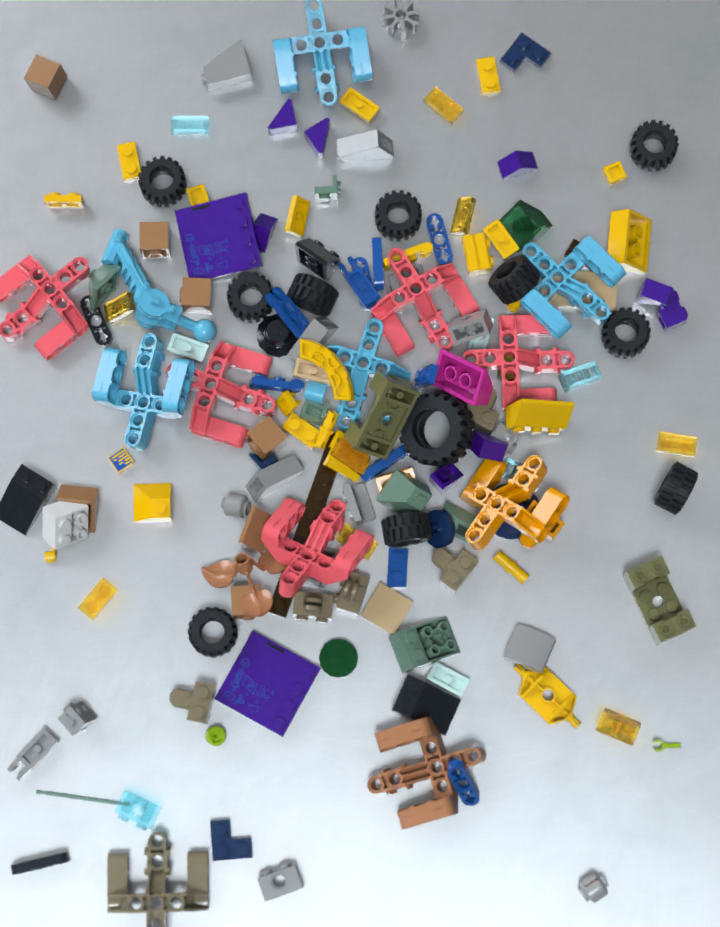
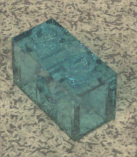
[114,790,162,831]

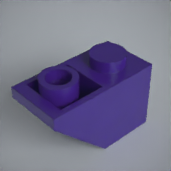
[656,286,688,333]

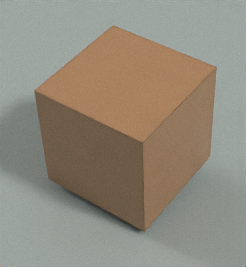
[24,54,67,99]
[140,222,171,258]
[179,277,213,314]
[246,416,287,461]
[230,584,263,620]

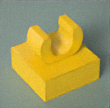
[275,390,301,417]

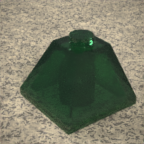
[499,200,553,253]

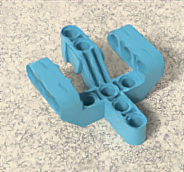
[273,0,373,106]
[519,236,626,339]
[304,318,411,433]
[92,333,195,452]

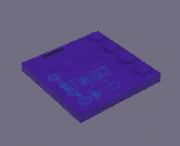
[175,192,263,279]
[215,631,321,737]

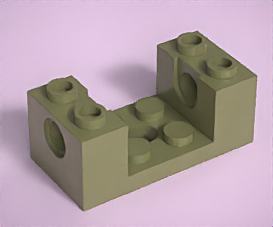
[344,369,420,460]
[623,555,696,646]

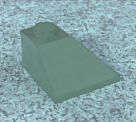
[88,265,121,311]
[375,469,432,513]

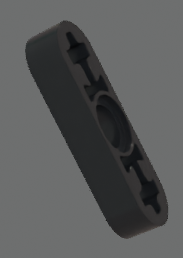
[80,296,113,348]
[10,852,69,875]

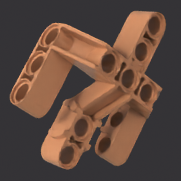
[367,717,486,830]

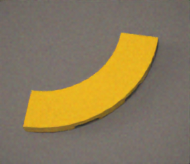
[300,338,354,401]

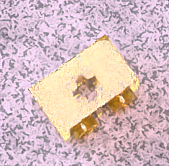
[596,708,642,746]

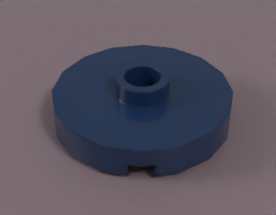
[427,509,455,548]

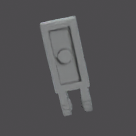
[7,728,59,781]

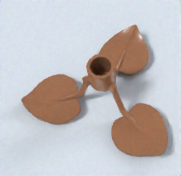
[201,551,288,617]

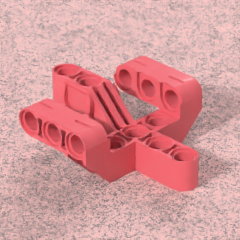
[371,248,480,358]
[0,254,90,361]
[463,314,575,411]
[166,341,277,448]
[261,497,374,598]

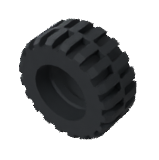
[399,392,475,466]

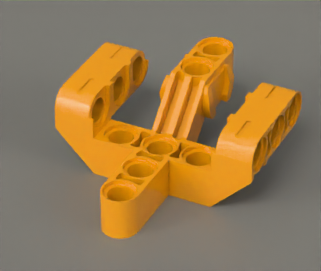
[459,455,570,550]

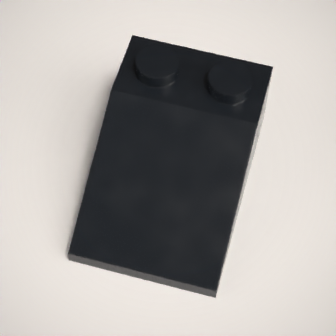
[295,238,340,282]
[0,464,57,536]
[392,674,461,736]

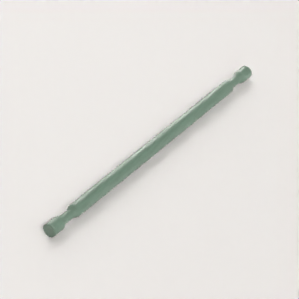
[36,790,130,807]

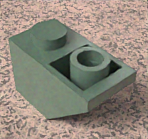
[442,501,477,543]

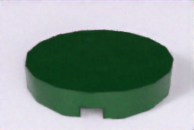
[319,639,358,678]

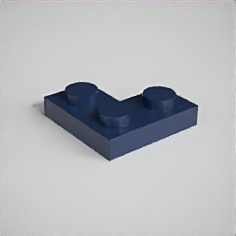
[500,32,551,73]
[210,819,253,861]

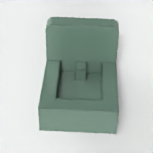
[315,175,341,202]
[299,399,329,426]

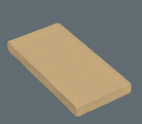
[541,268,618,312]

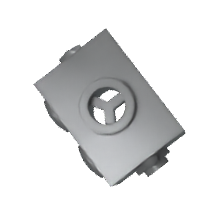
[491,422,519,459]
[58,701,97,736]

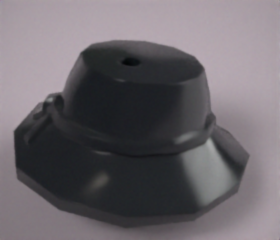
[256,314,300,358]

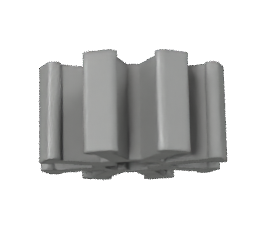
[382,0,419,39]

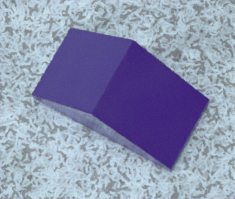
[268,98,297,136]
[304,118,330,159]
[497,151,538,180]
[254,213,278,253]
[636,278,674,306]
[470,428,509,462]
[429,464,464,495]

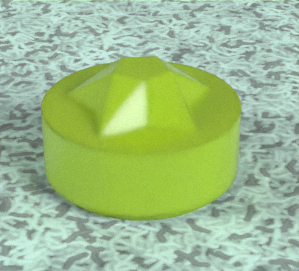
[205,726,226,746]

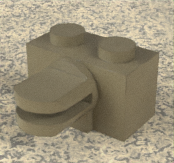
[463,389,500,436]
[432,548,479,594]
[333,572,370,617]
[292,591,334,623]
[169,681,217,726]

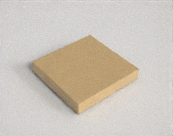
[361,583,414,635]

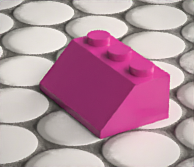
[433,348,493,406]

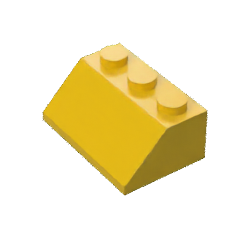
[607,209,652,274]
[505,399,574,435]

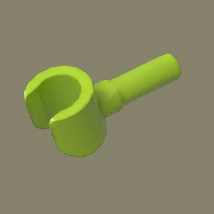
[653,740,681,752]

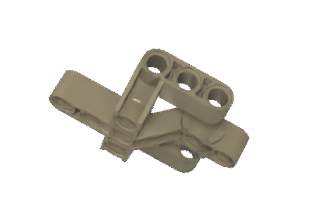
[107,832,209,927]

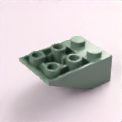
[389,616,460,674]

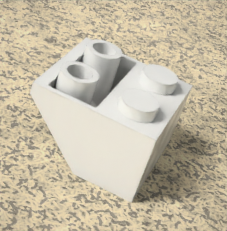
[43,501,89,550]

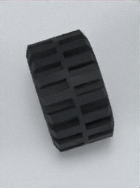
[629,120,679,172]
[138,156,187,208]
[375,190,422,242]
[488,255,540,304]
[227,271,273,323]
[286,273,339,316]
[601,307,651,359]
[654,462,698,515]
[381,511,433,547]
[188,607,238,658]

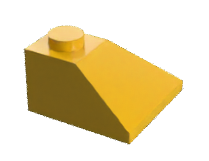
[133,483,172,523]

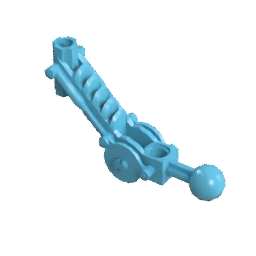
[101,229,217,343]

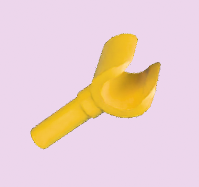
[44,547,57,562]

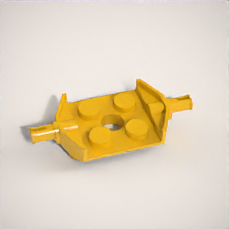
[513,664,581,729]

